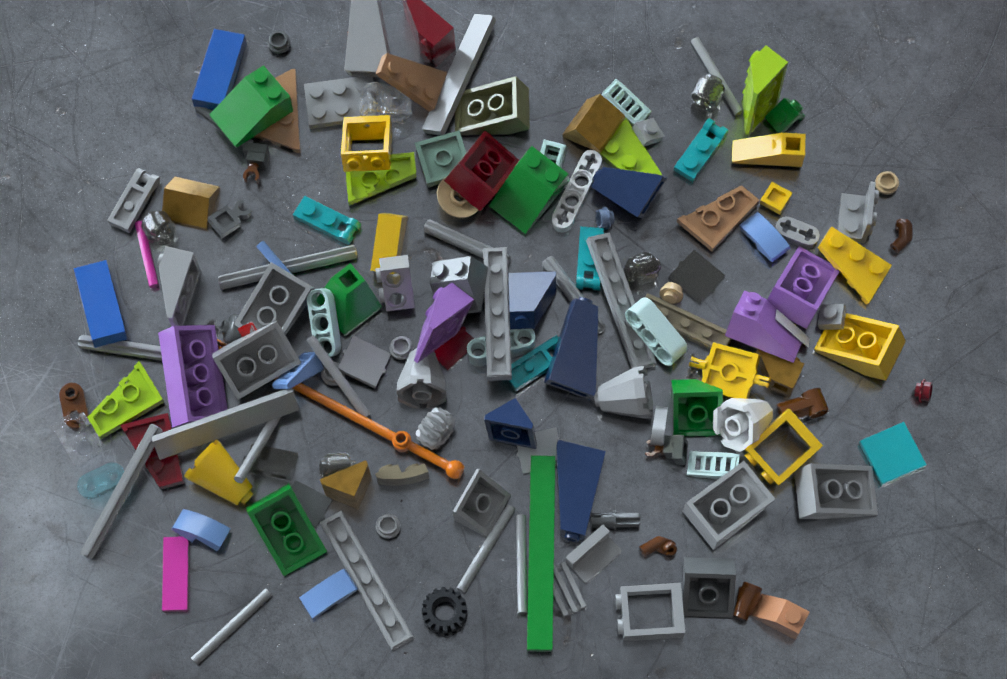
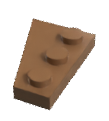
[375,53,447,112]
[677,185,759,252]

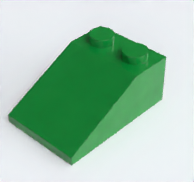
[209,65,293,148]
[489,146,570,235]
[246,483,327,576]

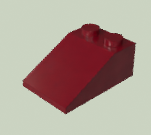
[403,0,456,67]
[444,131,520,211]

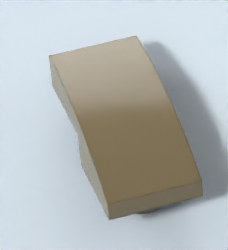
[375,463,429,486]

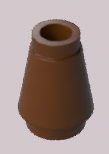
[733,581,762,621]

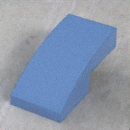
[739,212,790,262]
[171,509,231,551]
[299,569,358,618]

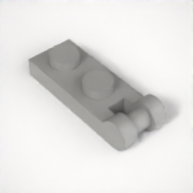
[107,168,160,233]

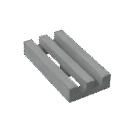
[553,561,586,618]

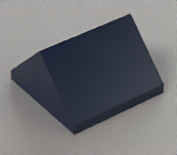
[484,398,537,449]

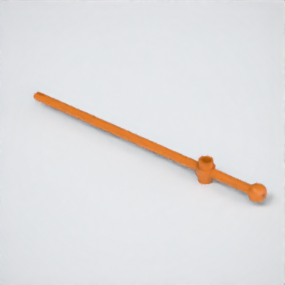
[217,339,465,479]

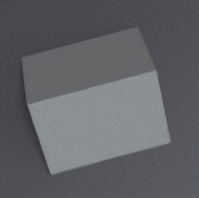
[453,469,511,537]

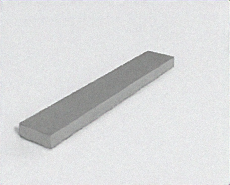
[422,14,496,135]
[586,232,657,368]
[483,247,512,381]
[151,388,299,460]
[320,510,414,651]

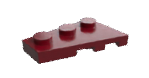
[120,413,184,489]

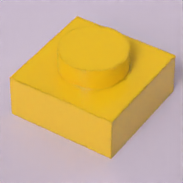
[760,182,792,215]

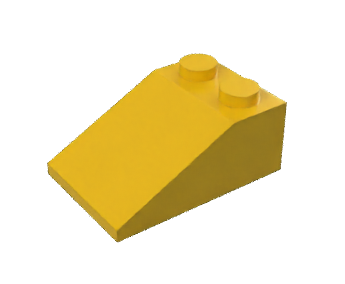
[814,313,906,381]

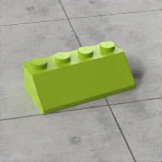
[742,46,788,136]

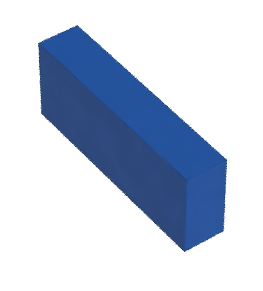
[192,29,247,110]
[74,260,127,348]

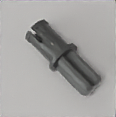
[591,510,640,530]

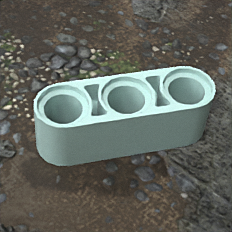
[307,288,341,357]
[625,298,688,366]
[467,329,535,366]

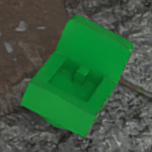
[765,98,805,133]

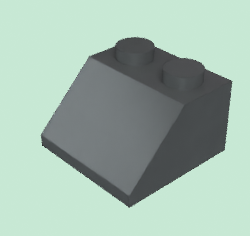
[430,256,488,313]
[682,557,736,618]

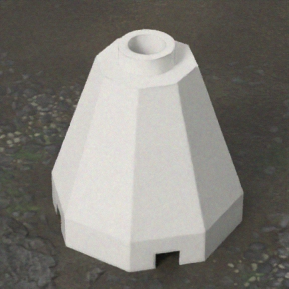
[713,398,773,452]

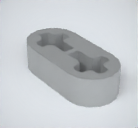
[775,216,820,249]
[650,406,668,446]

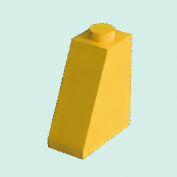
[370,213,408,274]

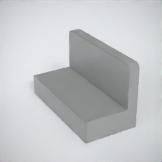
[566,525,622,584]

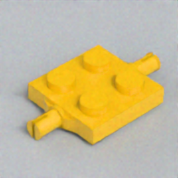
[689,342,771,399]

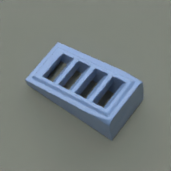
[272,352,324,390]

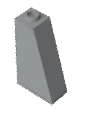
[344,0,391,77]

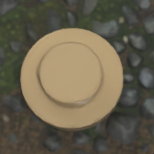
[875,171,899,195]
[659,282,684,304]

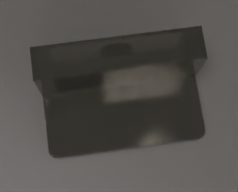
[242,444,299,482]

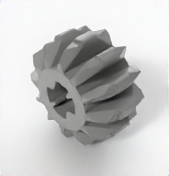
[416,407,456,450]

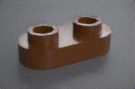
[59,383,89,431]

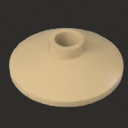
[437,176,478,218]

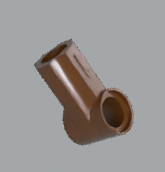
[776,388,829,425]

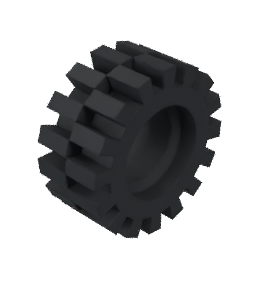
[422,587,468,636]

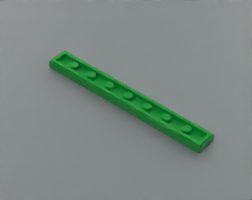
[527,455,555,652]

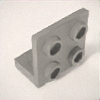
[837,182,879,243]

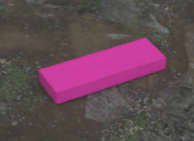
[162,537,190,612]

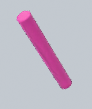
[135,221,159,288]

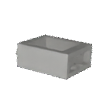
[615,583,685,642]

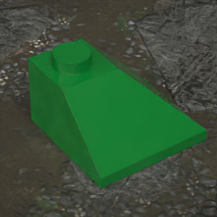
[671,379,723,436]

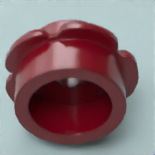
[915,379,933,403]

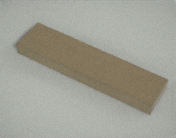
[645,293,732,350]

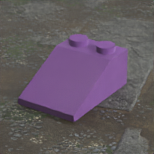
[767,246,839,329]
[414,283,474,363]
[725,290,802,363]

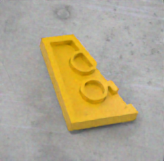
[818,227,892,305]

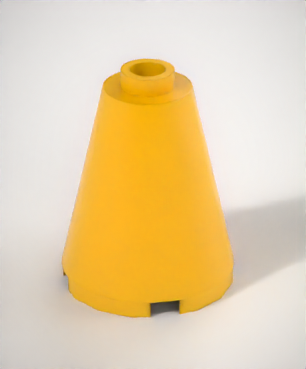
[184,439,254,505]

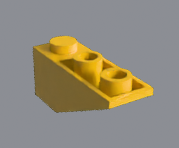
[732,133,806,167]

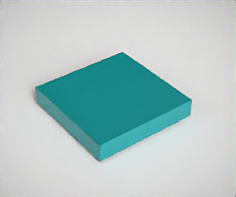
[859,422,927,486]

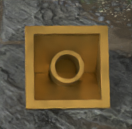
[562,94,626,153]
[161,177,220,230]
[320,460,372,509]

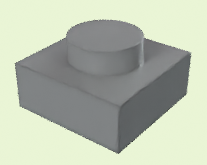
[632,118,665,146]
[818,304,847,330]

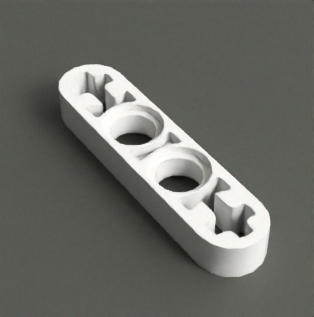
[552,150,602,233]

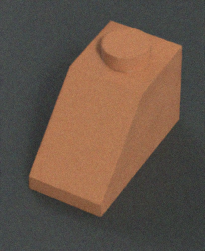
[750,594,810,640]

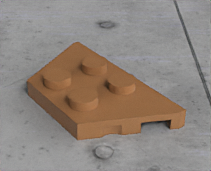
[254,69,301,153]

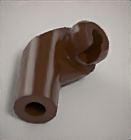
[890,218,913,253]
[639,536,677,557]

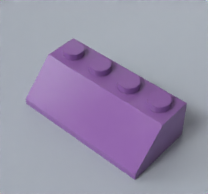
[158,325,228,428]

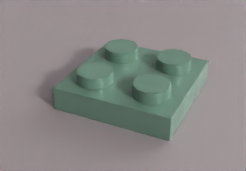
[415,131,466,187]

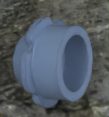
[595,206,615,230]

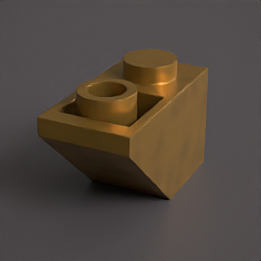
[756,349,805,396]

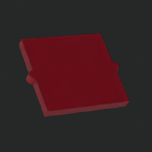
[434,327,474,371]

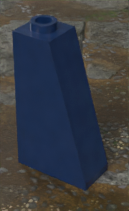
[544,297,598,399]
[556,440,606,543]

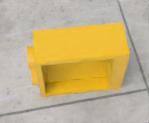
[341,115,392,172]
[744,409,823,486]

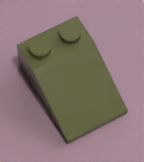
[455,76,530,135]

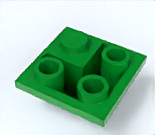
[316,263,382,336]

